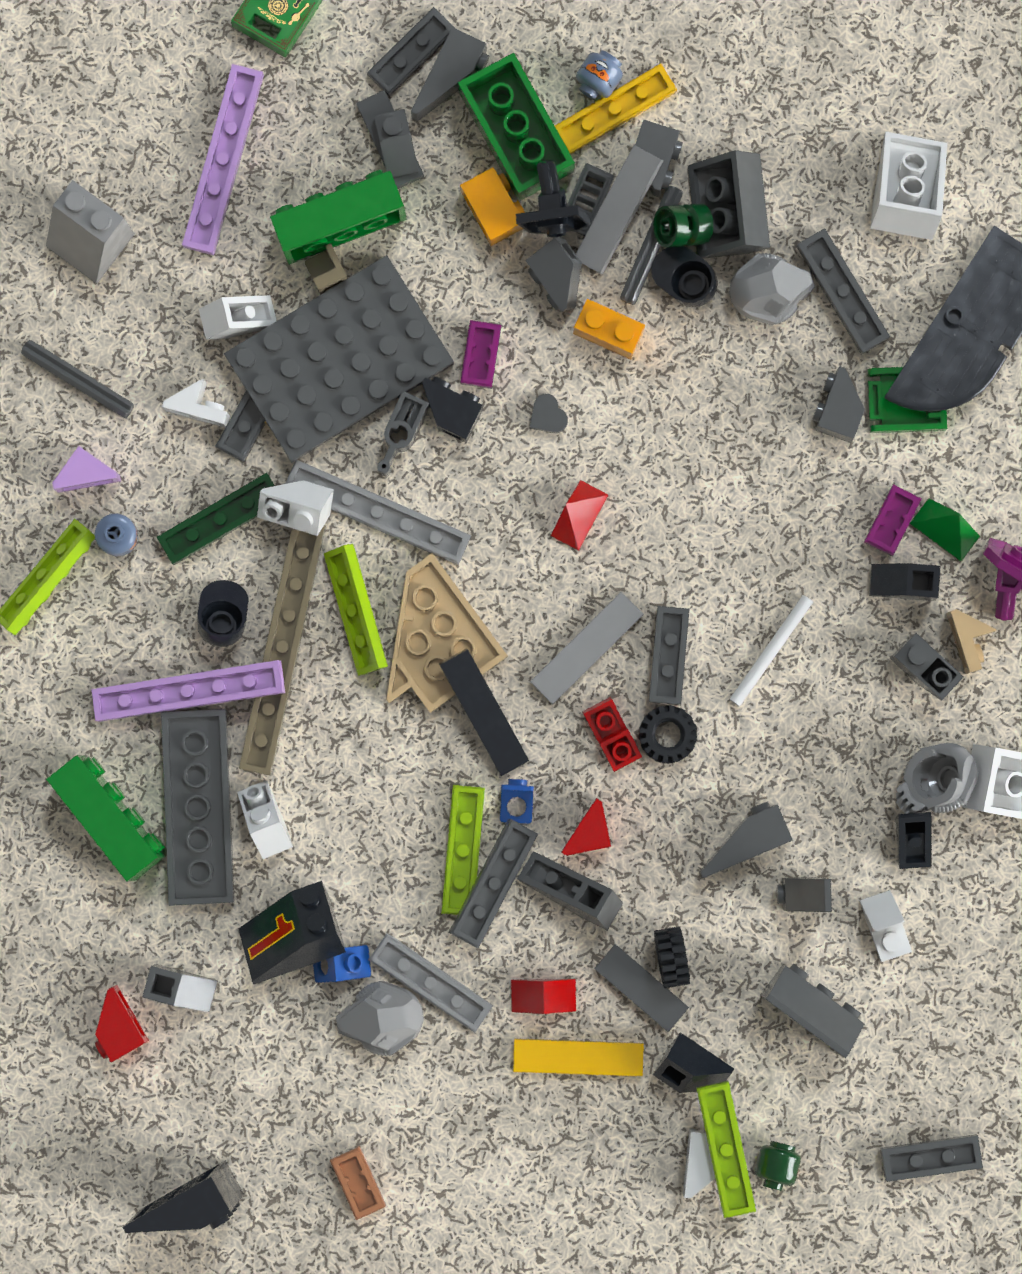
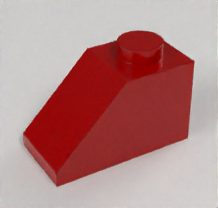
[95,985,149,1063]

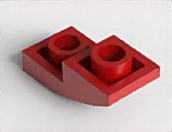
[582,697,642,772]

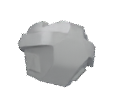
[729,253,815,325]
[896,743,978,814]
[336,981,424,1056]

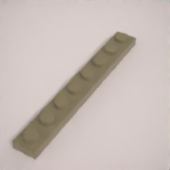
[239,525,326,776]

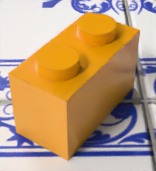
[460,167,525,246]
[573,299,645,360]

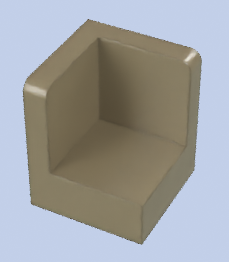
[305,243,348,295]

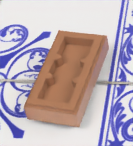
[330,1146,386,1220]

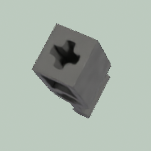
[378,391,430,478]

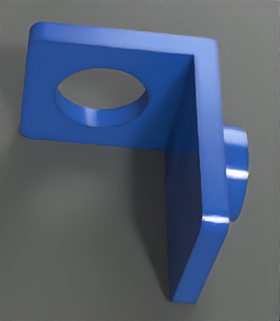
[500,779,534,824]
[313,945,371,983]

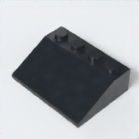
[122,1160,244,1233]

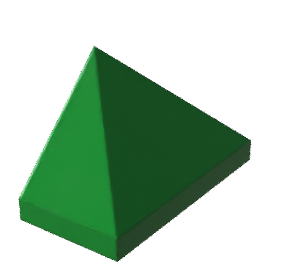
[909,498,980,562]

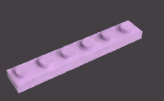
[182,64,264,256]
[91,660,285,722]

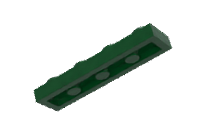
[157,473,275,565]

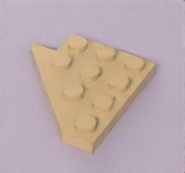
[386,553,508,713]

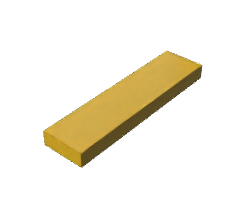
[555,63,677,155]
[513,1038,644,1076]

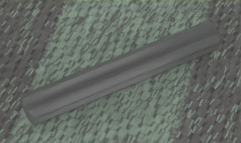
[620,186,683,305]
[21,340,134,418]

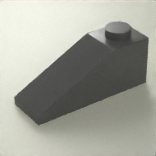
[411,27,490,122]
[699,801,793,878]
[517,851,623,931]
[776,877,832,912]

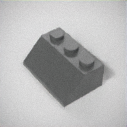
[688,150,770,258]
[760,963,865,1058]

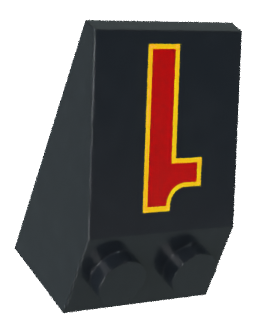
[238,881,346,984]

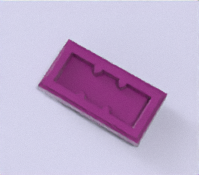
[460,320,502,389]
[864,484,922,556]

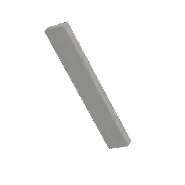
[285,460,471,565]

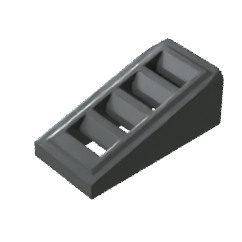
[567,163,614,236]

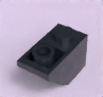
[422,377,483,443]
[869,563,941,601]
[653,1032,734,1093]

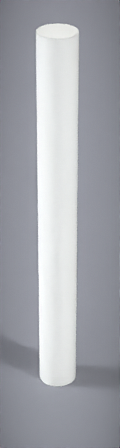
[730,595,813,706]

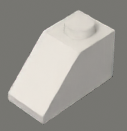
[199,295,277,340]
[683,1129,715,1198]

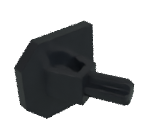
[516,160,591,237]

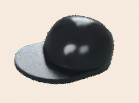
[651,246,718,307]
[197,580,249,647]

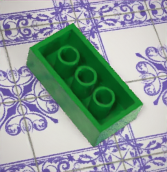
[458,52,575,202]
[270,170,407,265]
[46,755,166,882]

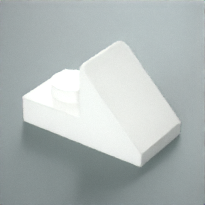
[162,379,230,428]
[859,890,912,962]

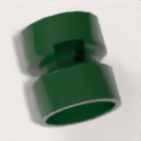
[653,203,713,248]

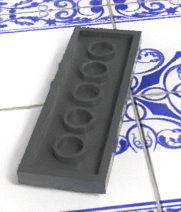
[161,709,235,906]

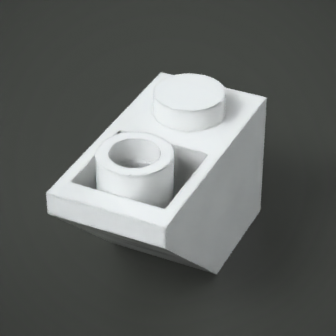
[257,480,334,536]
[237,780,293,859]

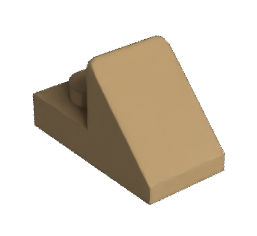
[946,609,997,674]

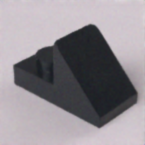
[895,812,932,869]

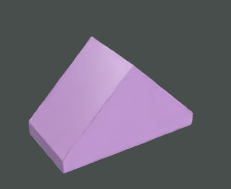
[52,446,121,493]

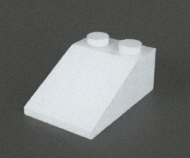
[870,132,947,240]
[961,744,1022,819]

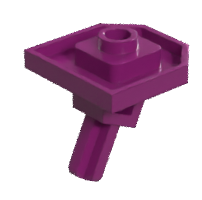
[983,538,1022,621]

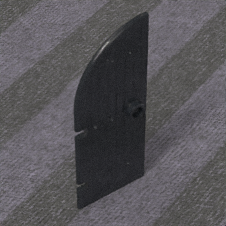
[884,226,1022,412]

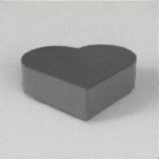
[529,394,568,433]

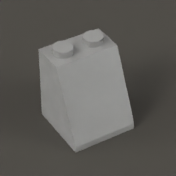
[46,180,135,284]

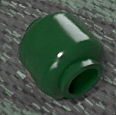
[755,1141,801,1191]

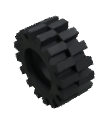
[639,705,698,764]
[654,926,690,989]

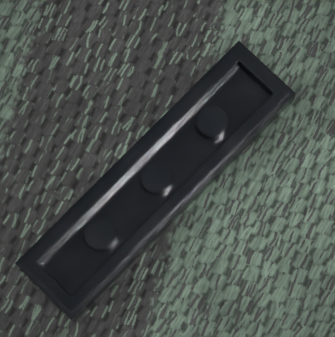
[439,648,529,776]

